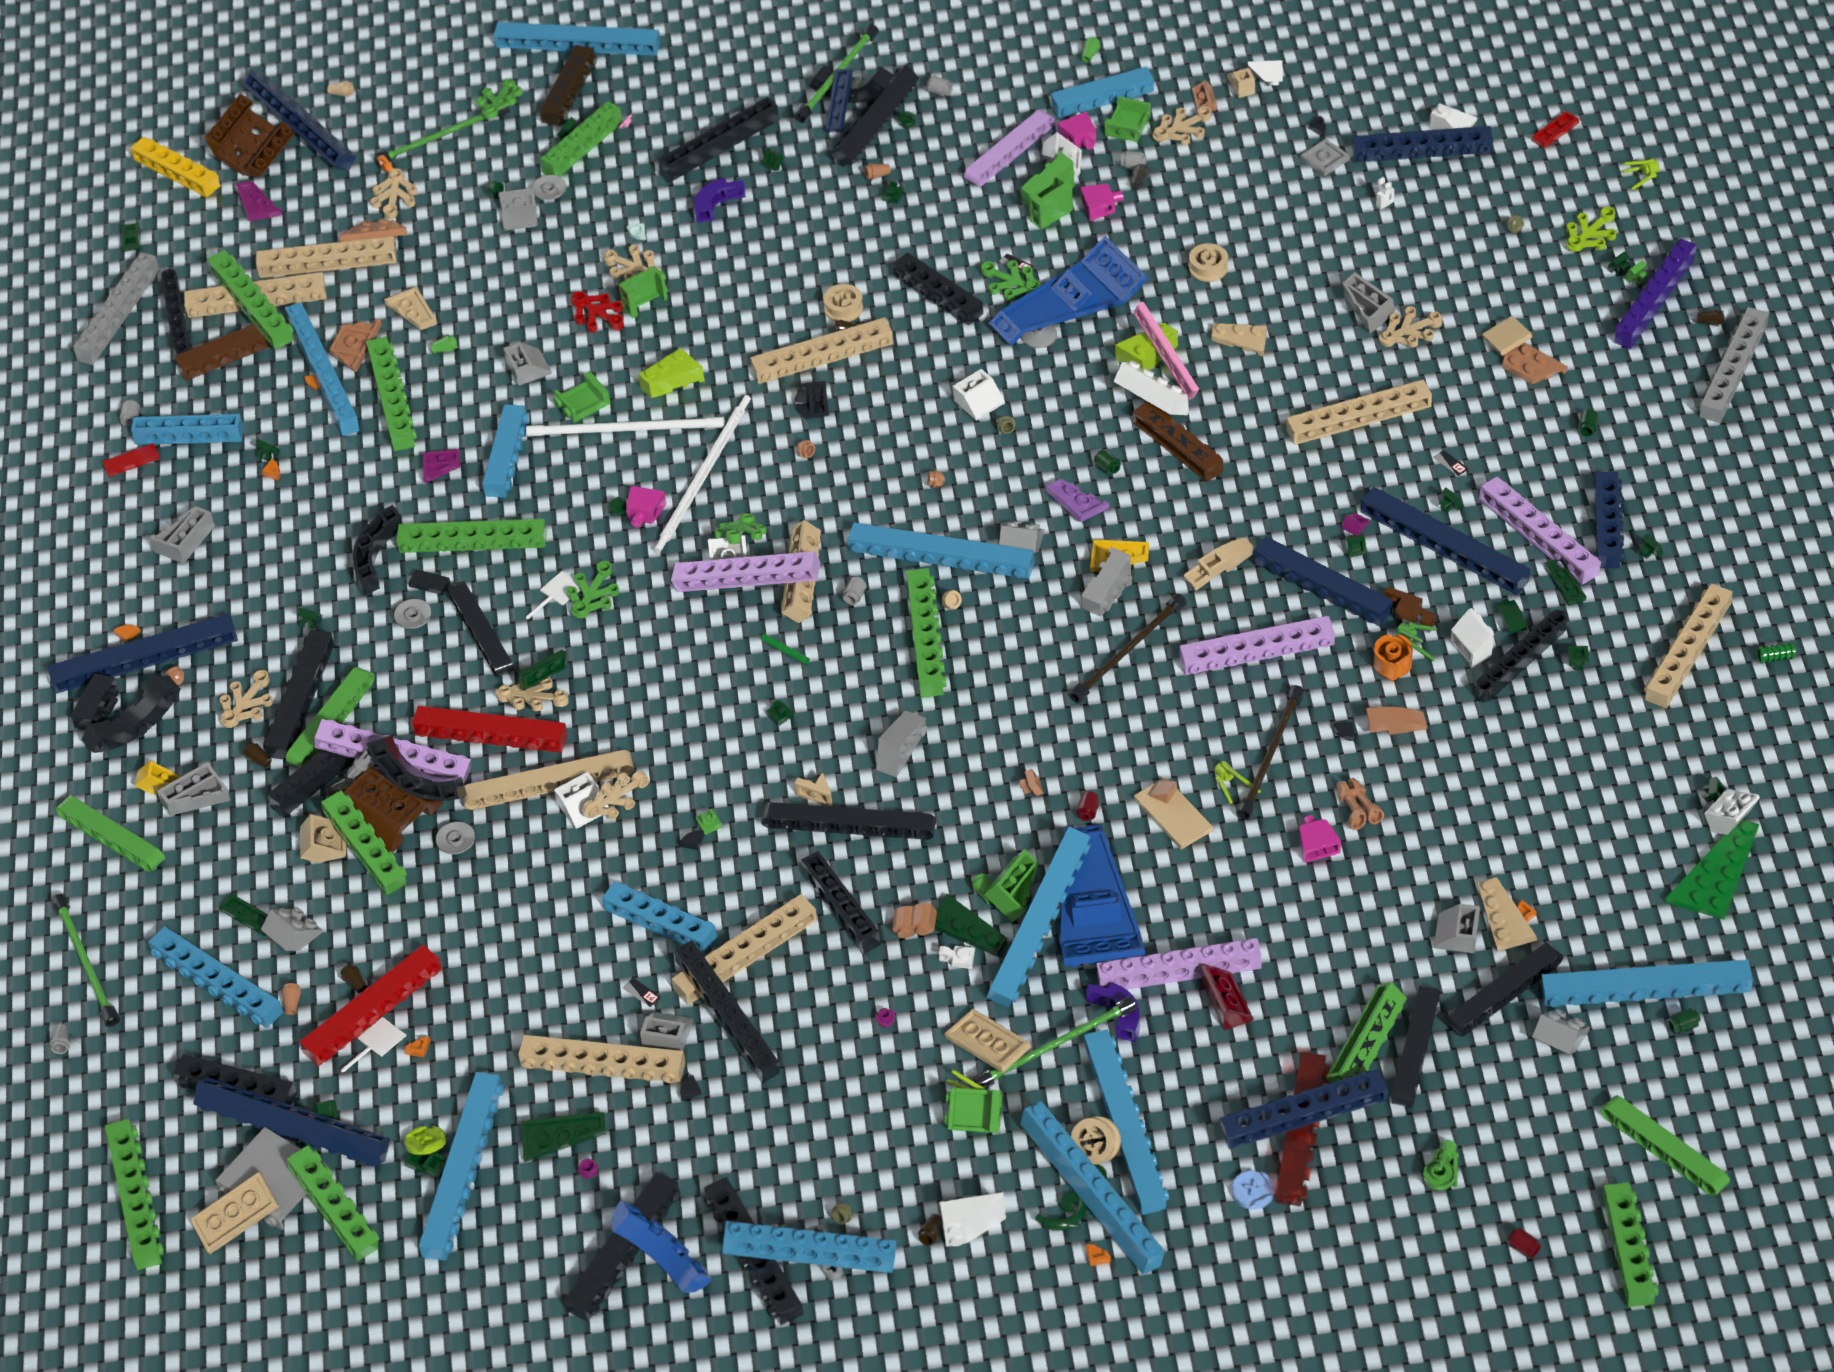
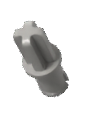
[347,748,373,780]

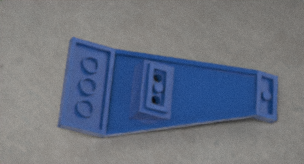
[989,236,1149,346]
[1060,824,1145,967]

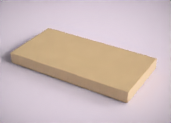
[1134,777,1213,850]
[944,1009,1031,1073]
[190,1172,280,1254]

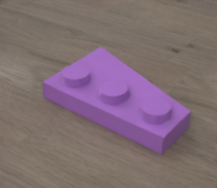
[1046,479,1110,522]

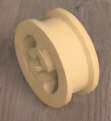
[1189,243,1228,282]
[823,284,863,322]
[1071,1116,1121,1165]

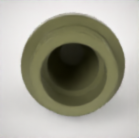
[1506,215,1524,233]
[997,416,1016,434]
[831,1203,853,1224]

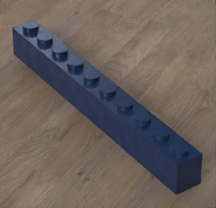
[242,70,356,170]
[1360,487,1530,595]
[47,613,238,694]
[193,1077,390,1167]

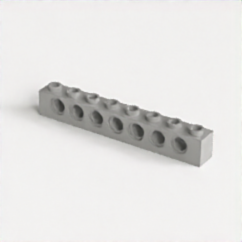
[73,252,160,365]
[1698,307,1769,423]

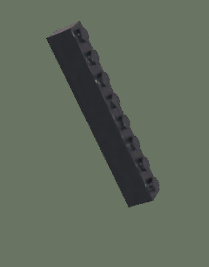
[829,63,919,167]
[658,97,779,183]
[263,630,335,760]
[564,1172,680,1322]

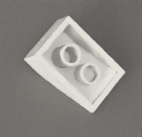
[940,1192,1006,1247]

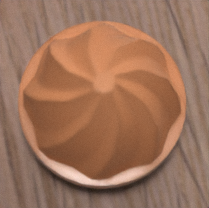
[796,440,815,458]
[927,470,945,488]
[166,666,184,685]

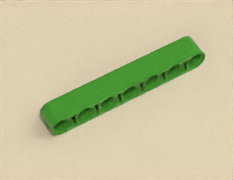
[286,667,375,768]
[55,795,165,872]
[1600,1095,1730,1197]

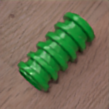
[1757,642,1796,664]

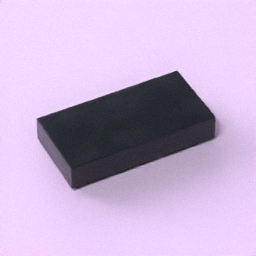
[408,569,450,595]

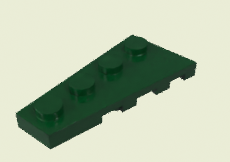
[935,894,1007,957]
[521,1112,606,1162]

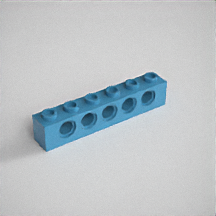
[131,414,244,445]
[602,881,717,955]

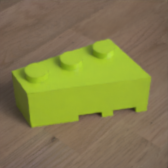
[1115,323,1178,370]
[638,348,705,399]

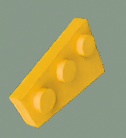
[1090,540,1150,573]

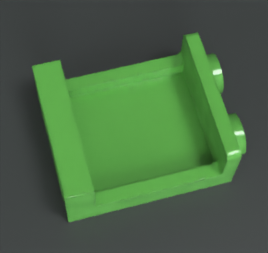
[1105,96,1151,142]
[1029,177,1073,230]
[619,266,668,319]
[553,371,611,423]
[945,1087,1003,1133]

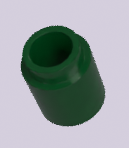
[1578,409,1599,437]
[1094,450,1121,475]
[1667,1008,1700,1034]

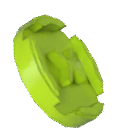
[404,1126,446,1155]

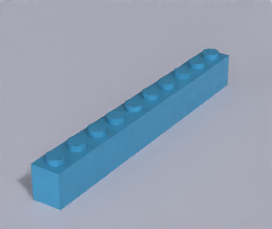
[494,22,661,56]
[285,302,359,436]
[848,523,1035,579]
[986,826,1091,1008]
[1541,960,1753,1007]
[1084,1029,1169,1215]
[419,1072,504,1261]
[1020,1101,1165,1275]

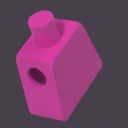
[1058,111,1096,150]
[1080,184,1123,221]
[627,486,666,528]
[1299,815,1341,863]

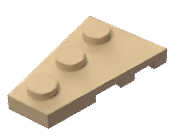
[384,287,437,330]
[1212,323,1267,357]

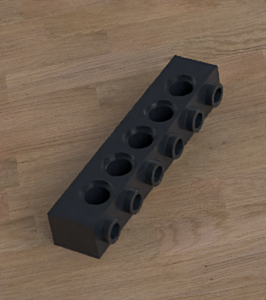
[893,252,984,326]
[801,851,881,954]
[173,1054,297,1105]

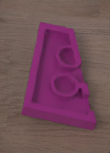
[236,181,282,221]

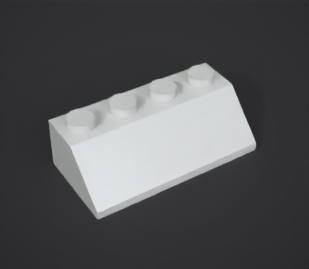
[1114,361,1189,415]

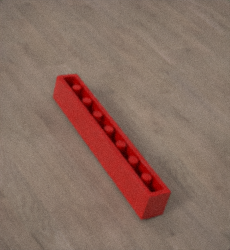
[412,706,568,753]
[299,944,442,1067]

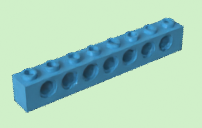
[148,926,283,1029]
[722,1221,896,1273]

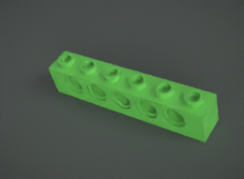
[540,101,623,176]
[321,790,407,896]
[287,1145,379,1262]
[1603,1182,1658,1307]

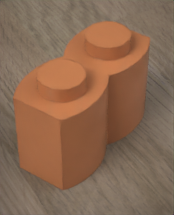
[892,903,937,938]

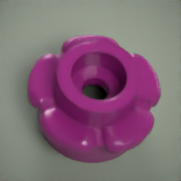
[875,1008,895,1028]
[578,1159,598,1179]

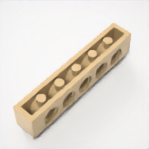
[781,520,821,624]

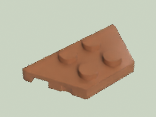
[340,219,407,242]
[329,319,382,372]
[1502,343,1568,384]

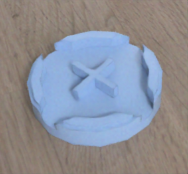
[1232,1170,1274,1210]

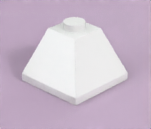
[1248,61,1283,86]
[1430,103,1477,130]
[1042,132,1082,175]
[708,535,747,560]

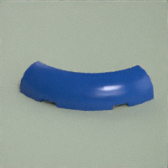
[611,1200,712,1293]

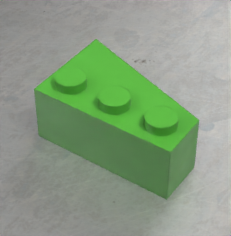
[984,849,1039,922]

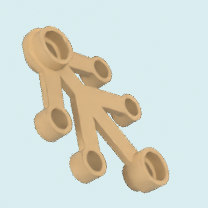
[1153,106,1211,145]
[371,168,417,220]
[604,245,662,281]
[1379,307,1442,348]
[219,670,273,728]
[496,678,569,711]
[582,770,649,820]

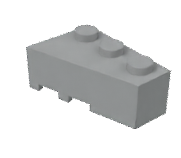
[1342,272,1395,334]
[149,506,215,564]
[1081,547,1132,617]
[876,710,927,777]
[157,762,230,816]

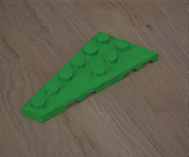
[1665,819,1759,920]

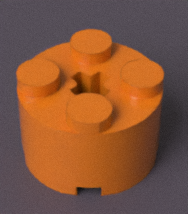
[1373,634,1413,681]

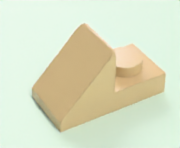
[794,773,833,806]

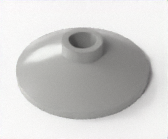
[532,175,566,200]
[1021,325,1057,348]
[394,599,432,629]
[436,822,475,854]

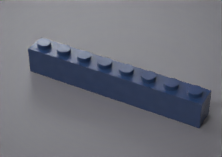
[1253,536,1393,627]

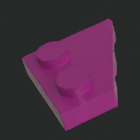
[423,449,461,483]

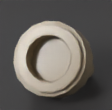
[942,590,962,609]

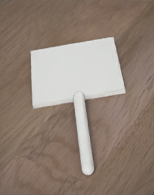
[526,571,581,619]
[341,1017,406,1073]

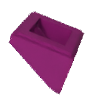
[1342,513,1370,535]

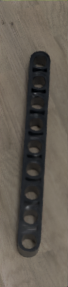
[761,802,936,840]

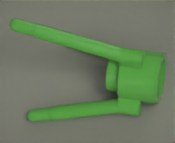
[1396,622,1437,661]
[1431,1140,1459,1188]

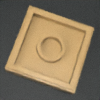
[1482,316,1532,356]

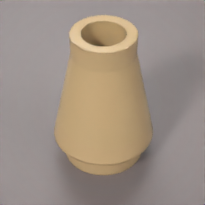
[327,81,354,97]

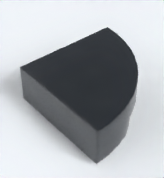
[1309,116,1326,136]
[1333,722,1355,741]
[679,831,705,850]
[680,1075,701,1102]

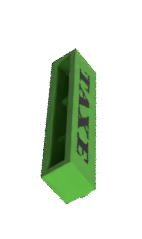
[1326,982,1407,1083]

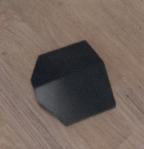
[795,381,829,419]

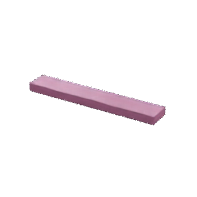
[1133,302,1199,400]

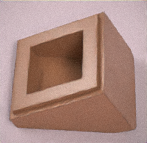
[1150,781,1177,804]

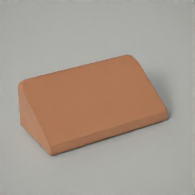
[1192,80,1218,111]

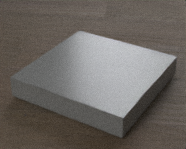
[1301,139,1350,177]

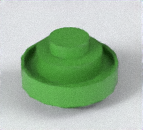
[1424,1160,1455,1191]

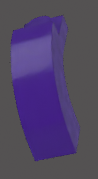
[694,178,746,223]
[1086,982,1140,1042]

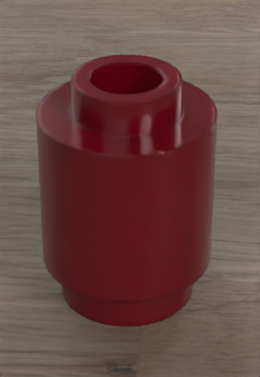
[1076,791,1100,821]
[1508,1228,1542,1258]

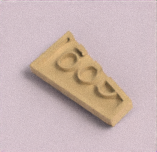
[1477,877,1537,951]

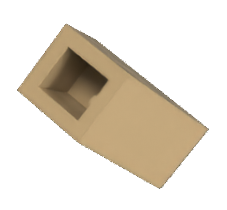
[1227,68,1255,98]

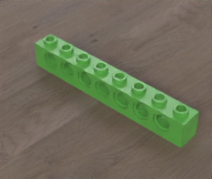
[207,250,294,350]
[366,336,417,452]
[397,519,547,553]
[906,568,947,697]
[105,1119,164,1270]

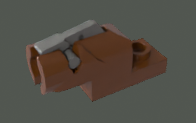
[1384,586,1437,633]

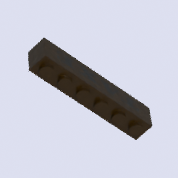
[540,45,597,127]

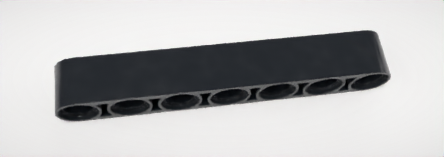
[161,269,191,356]
[446,581,514,678]
[1475,610,1567,702]
[1446,942,1564,1037]
[1392,985,1440,1108]

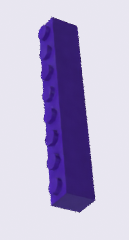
[1614,238,1696,349]

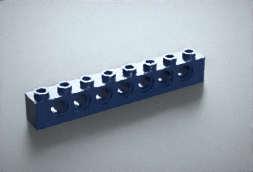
[1352,126,1493,163]
[1220,1069,1388,1150]

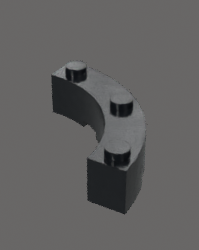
[809,65,894,103]
[353,505,403,596]
[81,676,181,753]
[367,735,467,801]

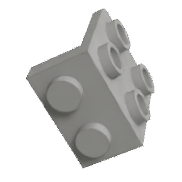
[499,188,537,230]

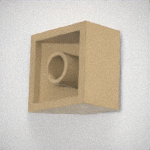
[300,814,346,863]

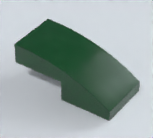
[121,223,141,252]
[1496,600,1527,634]
[404,1152,448,1177]

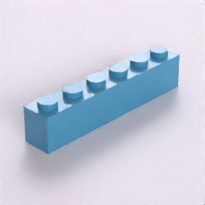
[1051,66,1154,118]
[483,404,529,498]

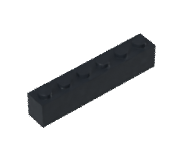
[267,725,360,818]

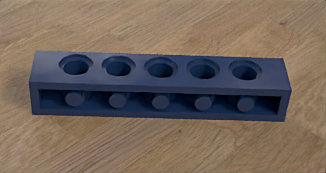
[1594,471,1624,569]

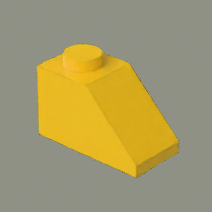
[135,761,182,794]

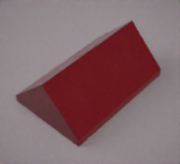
[1201,964,1254,1030]

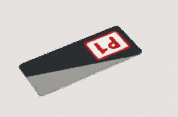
[999,254,1034,273]
[1434,450,1468,476]
[623,978,661,1007]

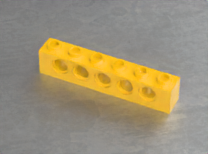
[130,136,220,198]

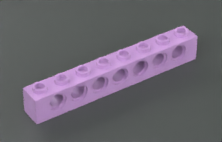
[1479,476,1601,585]
[671,551,821,592]
[1180,616,1335,675]
[315,719,471,785]
[1097,938,1261,990]

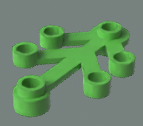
[476,78,523,119]
[981,260,1041,301]
[715,513,767,544]
[566,561,620,618]

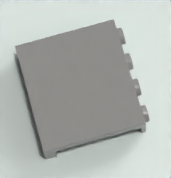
[216,1127,327,1230]

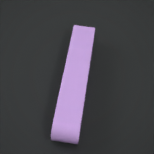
[964,110,1055,186]

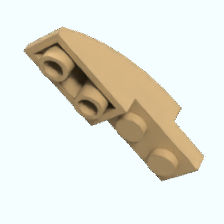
[1184,537,1255,591]

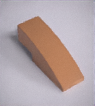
[1366,707,1427,735]

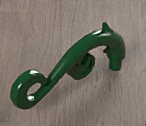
[1035,1164,1107,1231]

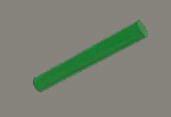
[761,634,810,665]

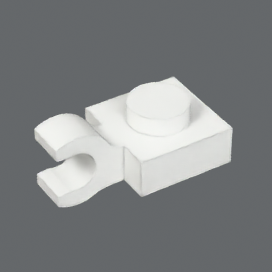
[1376,177,1394,209]
[939,946,975,969]

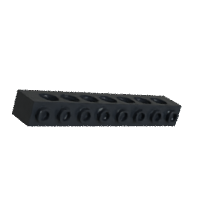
[675,940,780,1083]
[703,1176,804,1326]

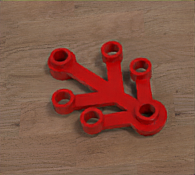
[571,291,624,333]

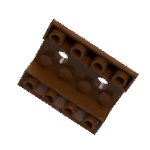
[205,93,296,177]
[341,767,443,853]

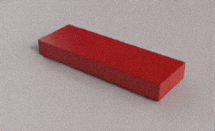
[1531,111,1579,149]
[102,443,160,477]

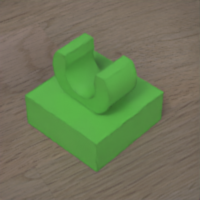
[1624,260,1648,285]
[695,809,722,835]

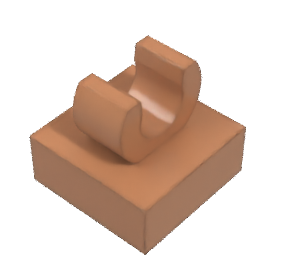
[1019,769,1043,796]

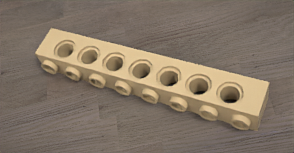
[256,236,397,278]
[185,272,327,318]
[750,318,893,384]
[1286,379,1432,445]
[1644,583,1733,709]
[672,894,817,1005]
[518,1035,686,1083]

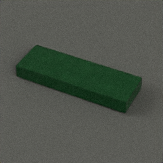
[1544,558,1587,606]
[518,649,568,691]
[219,894,268,937]

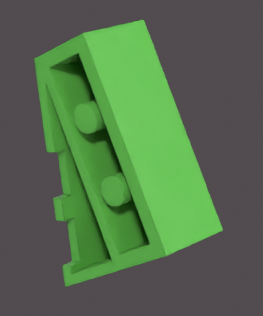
[1021,151,1075,206]

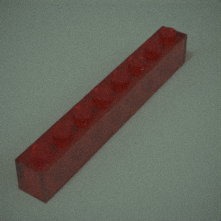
[1276,1052,1330,1207]

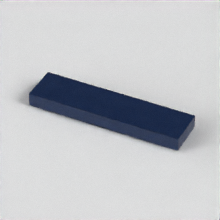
[825,68,853,132]

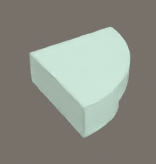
[627,223,646,240]

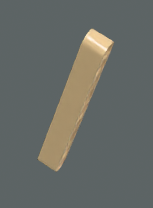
[463,750,634,810]

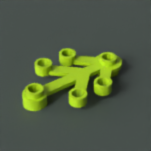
[1566,207,1617,252]

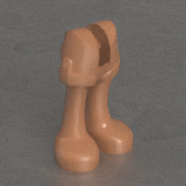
[1337,778,1384,830]

